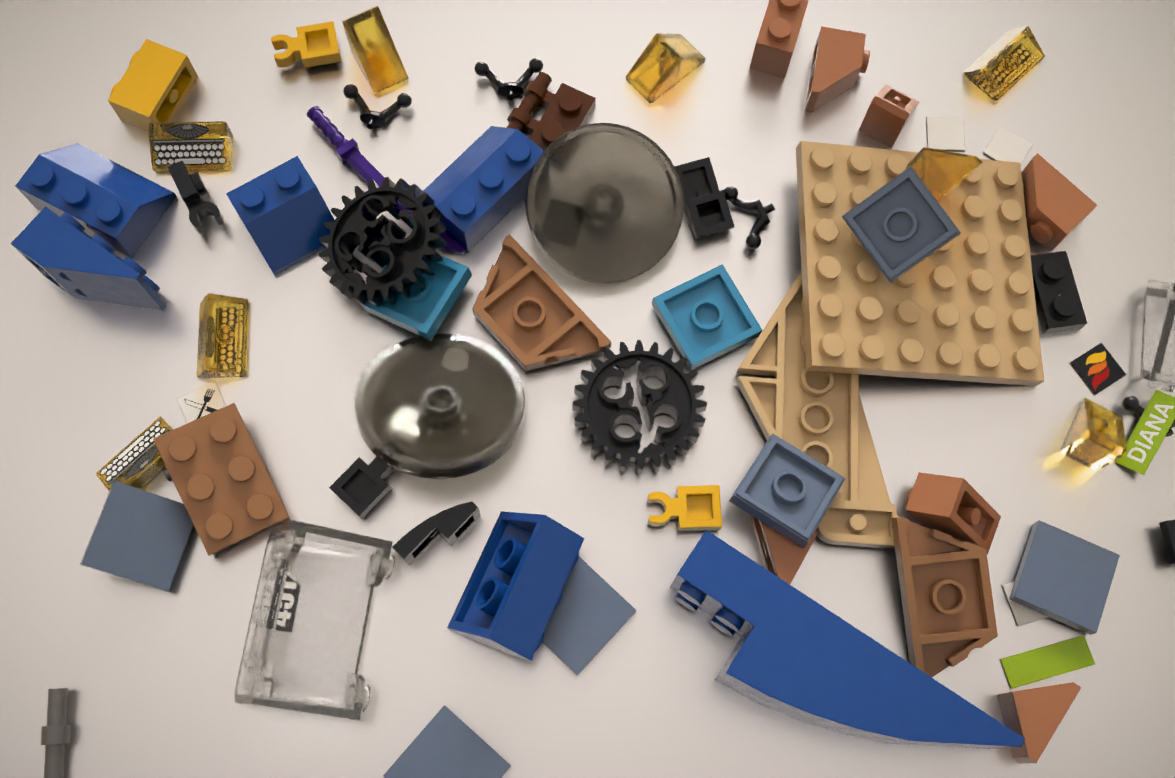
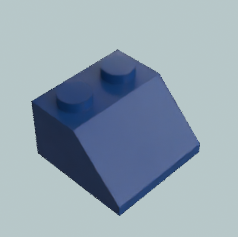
[226,156,335,276]

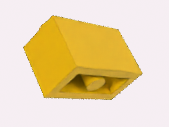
[108,39,198,137]

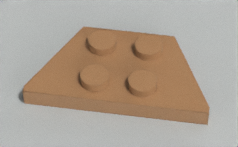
[472,234,612,371]
[891,517,998,677]

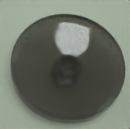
[525,123,684,283]
[355,333,525,479]

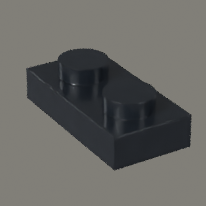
[1031,251,1087,334]

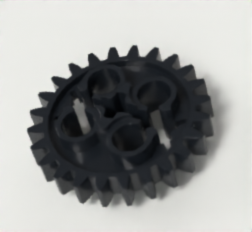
[319,177,447,307]
[572,340,707,474]

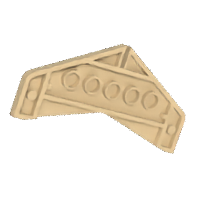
[736,271,898,549]

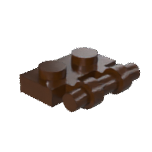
[506,72,596,165]

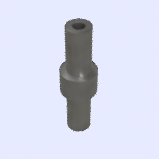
[41,688,71,778]

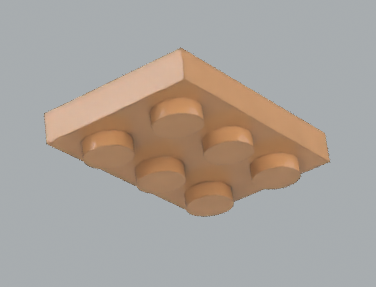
[153,403,290,556]

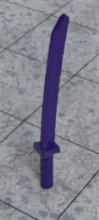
[307,106,464,255]

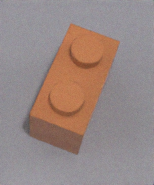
[749,0,809,78]

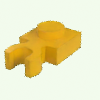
[271,21,342,68]
[647,485,722,531]

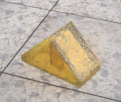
[342,6,409,93]
[626,33,706,104]
[906,147,983,201]
[1059,397,1127,471]

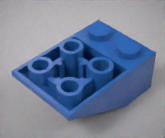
[11,206,167,310]

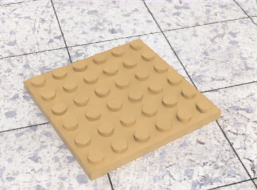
[796,141,1044,386]

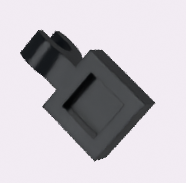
[168,161,224,234]
[329,444,405,519]

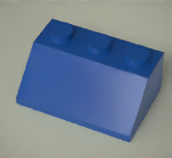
[423,126,547,253]
[15,143,176,259]
[447,511,584,661]

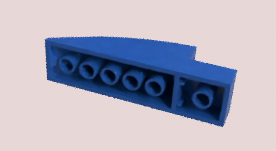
[670,530,1025,749]

